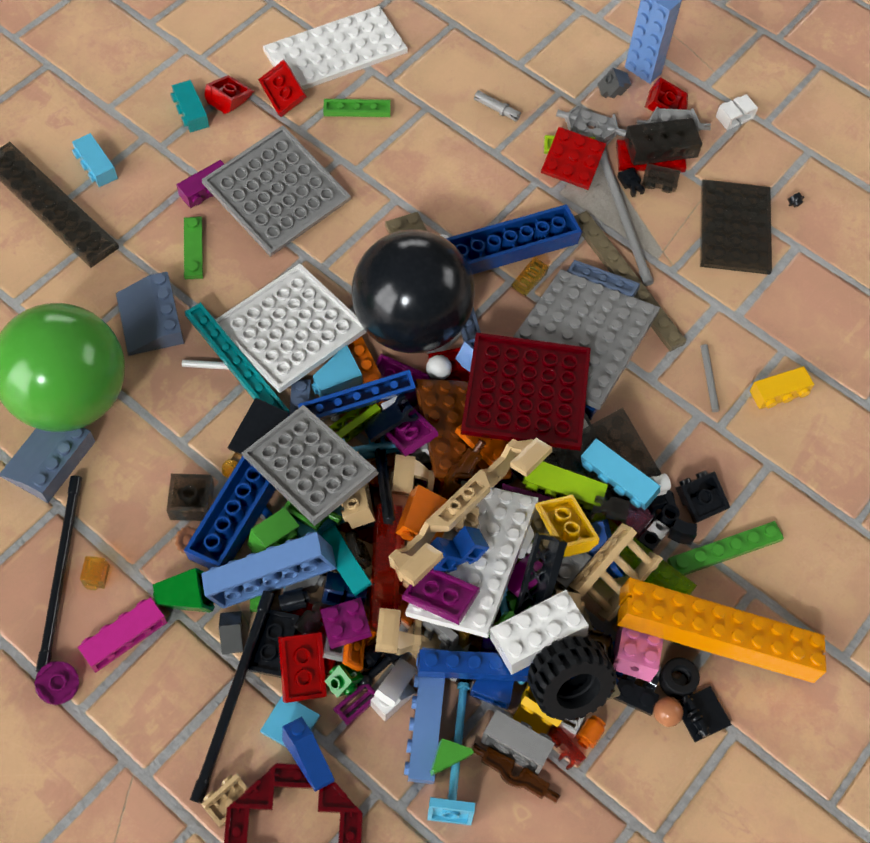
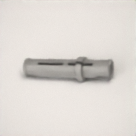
[474,90,521,122]

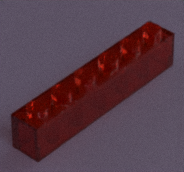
[369,504,404,632]

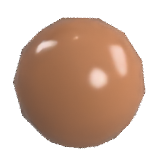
[653,697,683,727]

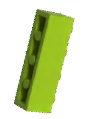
[522,462,608,511]

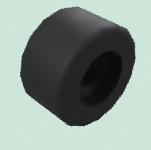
[659,657,700,699]

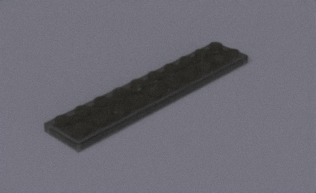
[0,142,119,268]

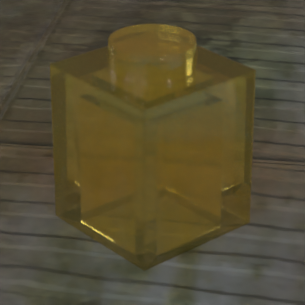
[80,556,110,590]

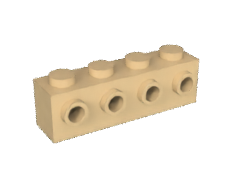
[341,451,375,529]

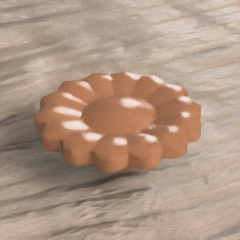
[175,526,196,554]

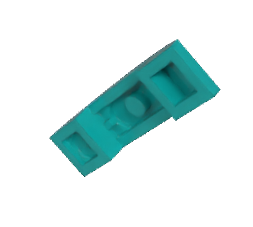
[320,524,372,596]

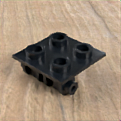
[679,687,732,742]

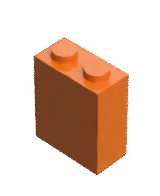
[395,485,448,544]

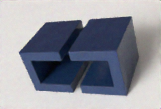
[321,571,368,606]

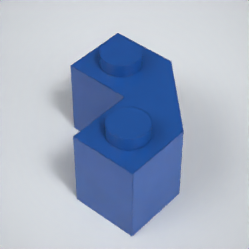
[430,526,490,573]

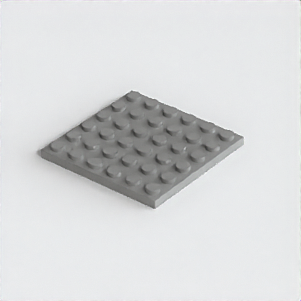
[202,125,351,257]

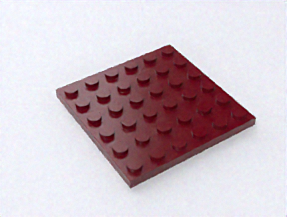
[461,332,591,451]

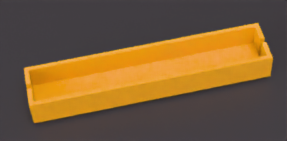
[617,577,826,683]

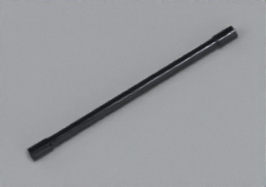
[36,475,82,672]
[190,591,275,804]

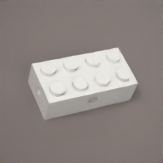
[490,590,589,675]

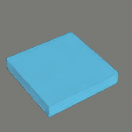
[260,695,320,748]

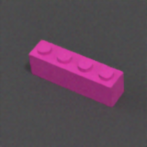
[78,597,167,673]

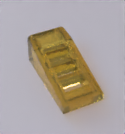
[511,257,548,296]

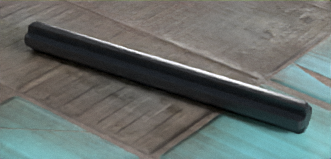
[375,448,396,525]

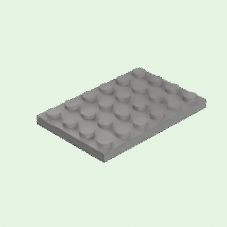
[242,405,378,526]

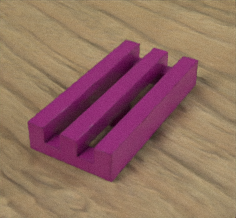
[333,684,376,726]

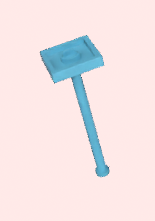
[427,682,475,826]

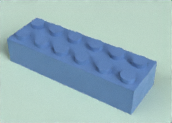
[625,0,682,84]
[201,532,337,609]

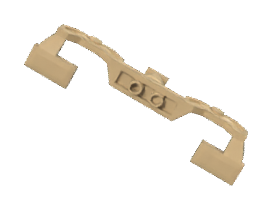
[389,438,552,586]
[375,454,435,655]

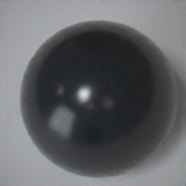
[352,229,475,353]

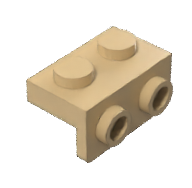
[202,774,248,829]

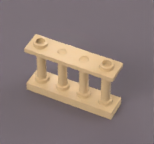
[569,523,663,622]

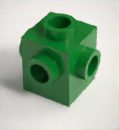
[325,664,364,698]

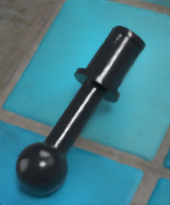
[357,652,405,689]

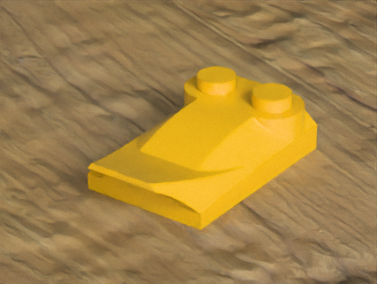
[535,494,600,557]

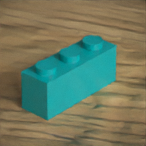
[170,80,209,133]

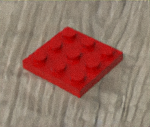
[541,127,606,190]

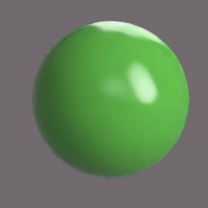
[0,303,125,432]

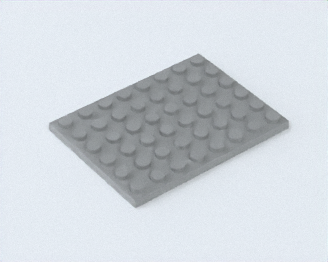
[513,269,660,410]

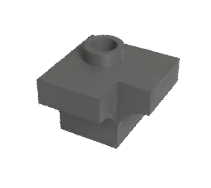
[597,68,632,99]

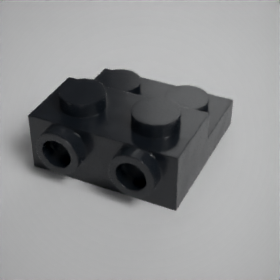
[675,470,730,523]

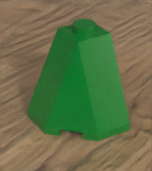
[153,568,215,613]

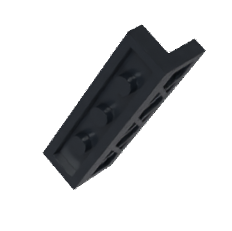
[514,532,567,615]

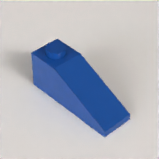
[282,717,335,792]

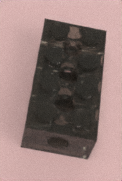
[624,118,702,166]

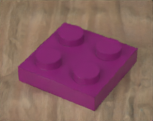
[320,597,372,649]

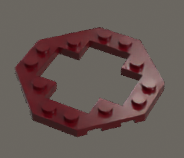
[224,763,363,843]

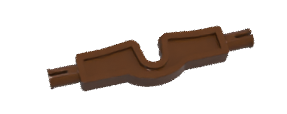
[437,439,486,499]
[472,743,560,803]

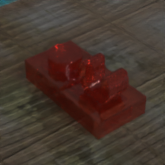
[548,726,586,770]

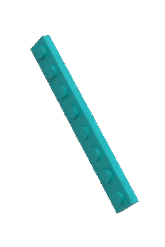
[185,302,289,413]

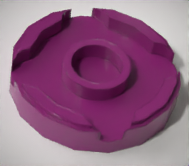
[34,661,79,705]

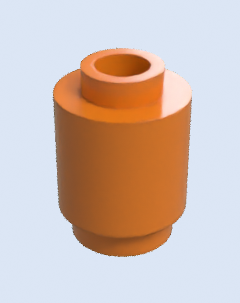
[576,715,606,749]

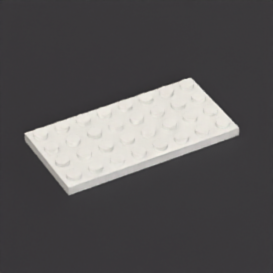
[263,6,408,90]
[405,480,538,638]

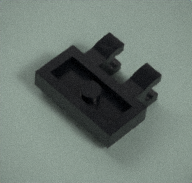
[612,675,660,716]

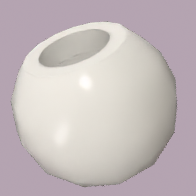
[426,355,452,380]

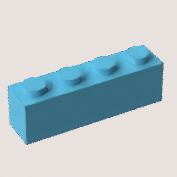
[581,439,660,510]

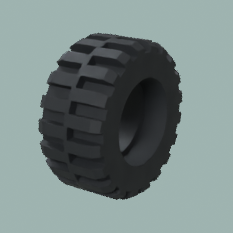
[527,636,617,721]

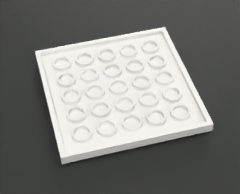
[215,264,366,393]

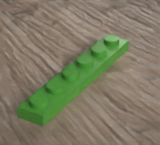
[667,521,784,579]

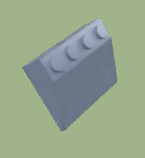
[116,272,184,356]
[0,427,95,503]

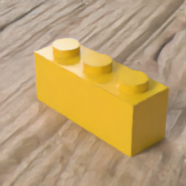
[750,366,815,409]

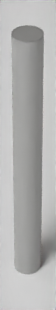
[700,344,719,412]

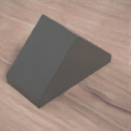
[219,611,243,654]

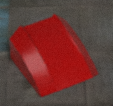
[204,75,254,114]
[644,77,688,112]

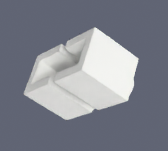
[716,94,758,130]

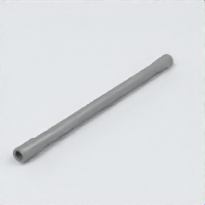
[600,148,654,286]

